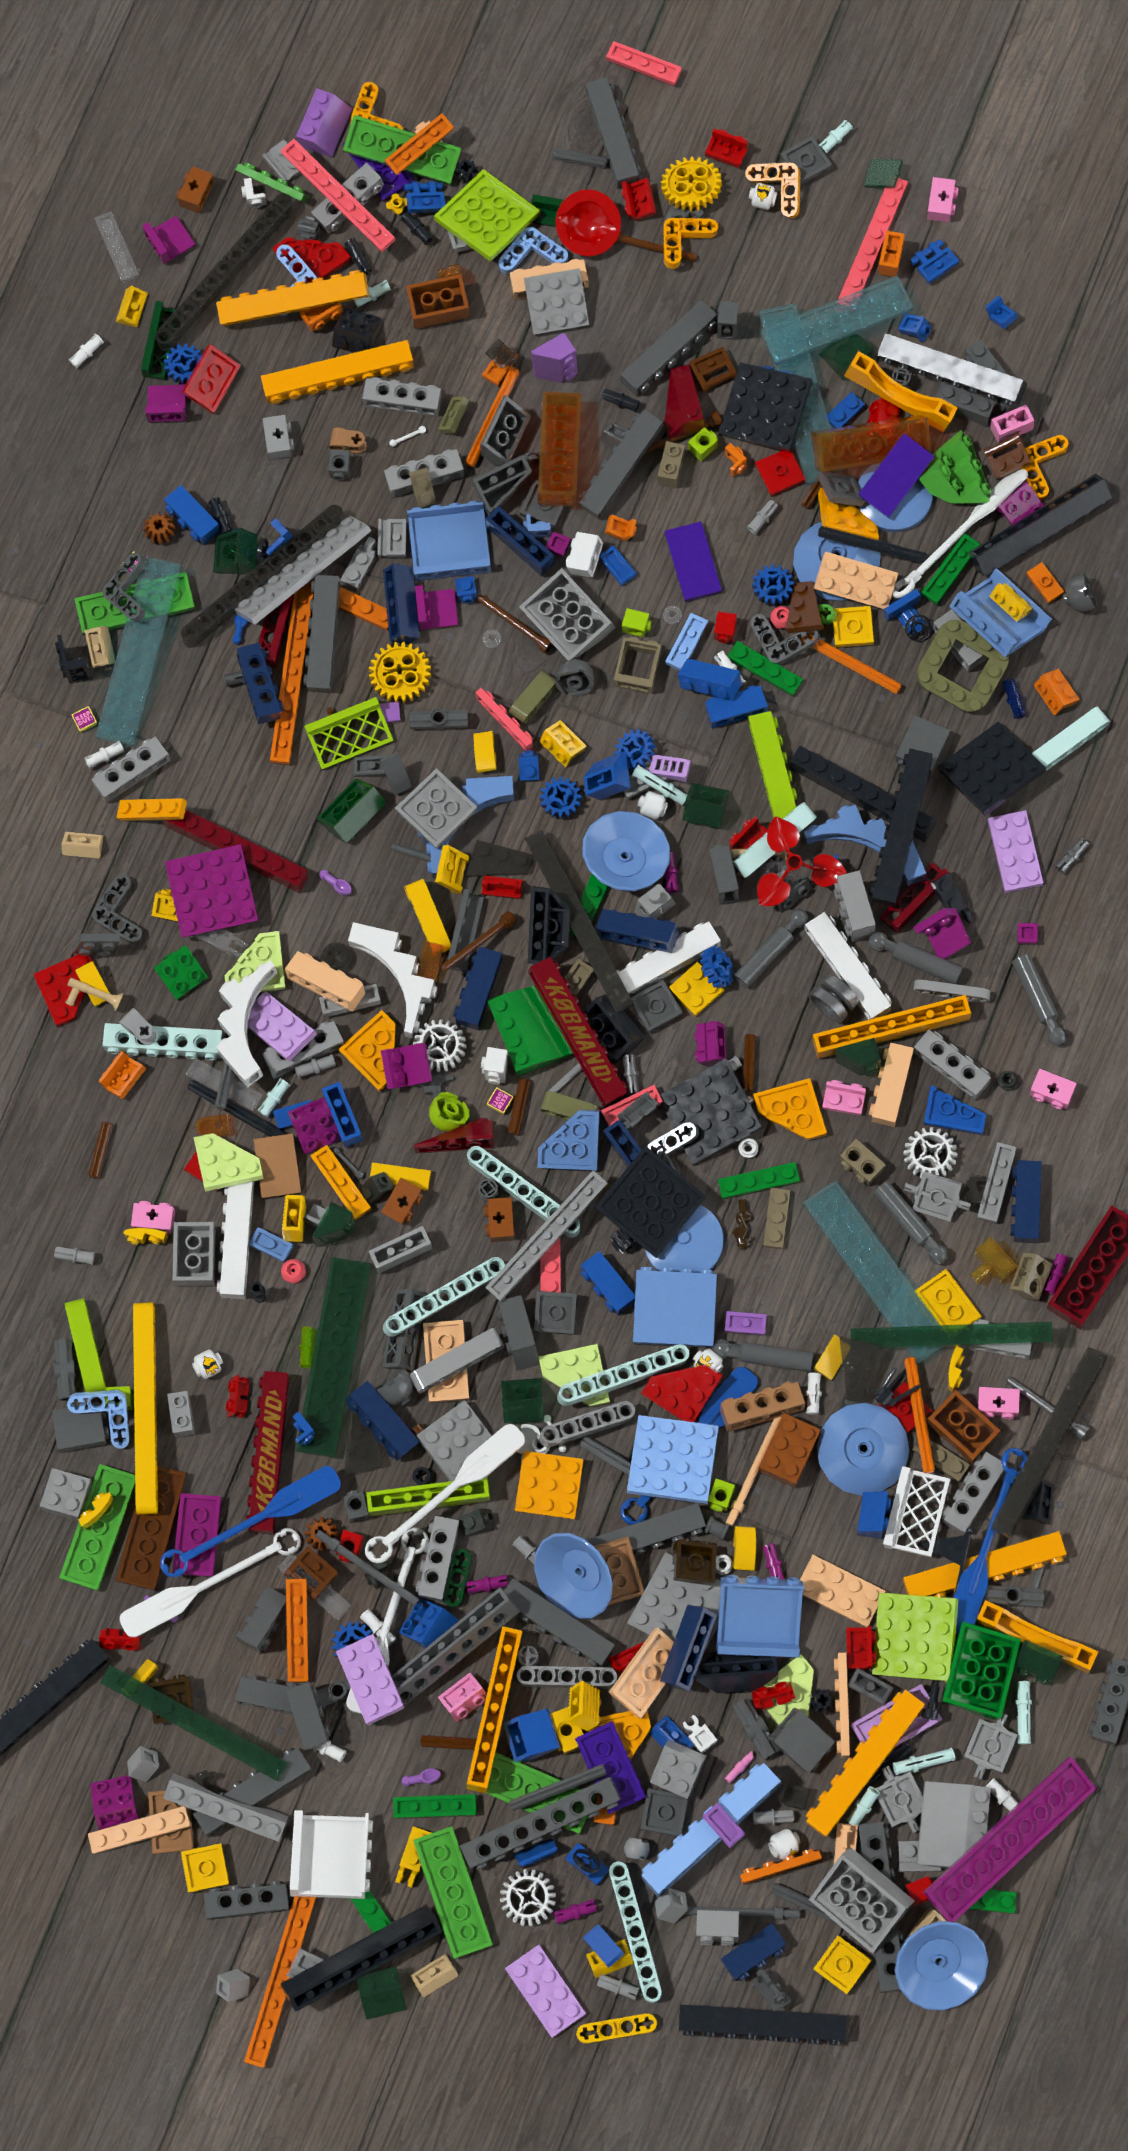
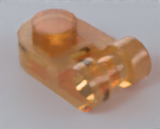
[436,264,463,279]
[196,1114,232,1136]

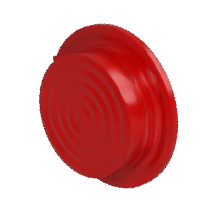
[555,189,621,256]

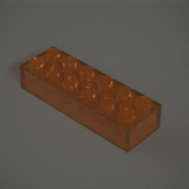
[537,391,581,506]
[811,415,931,472]

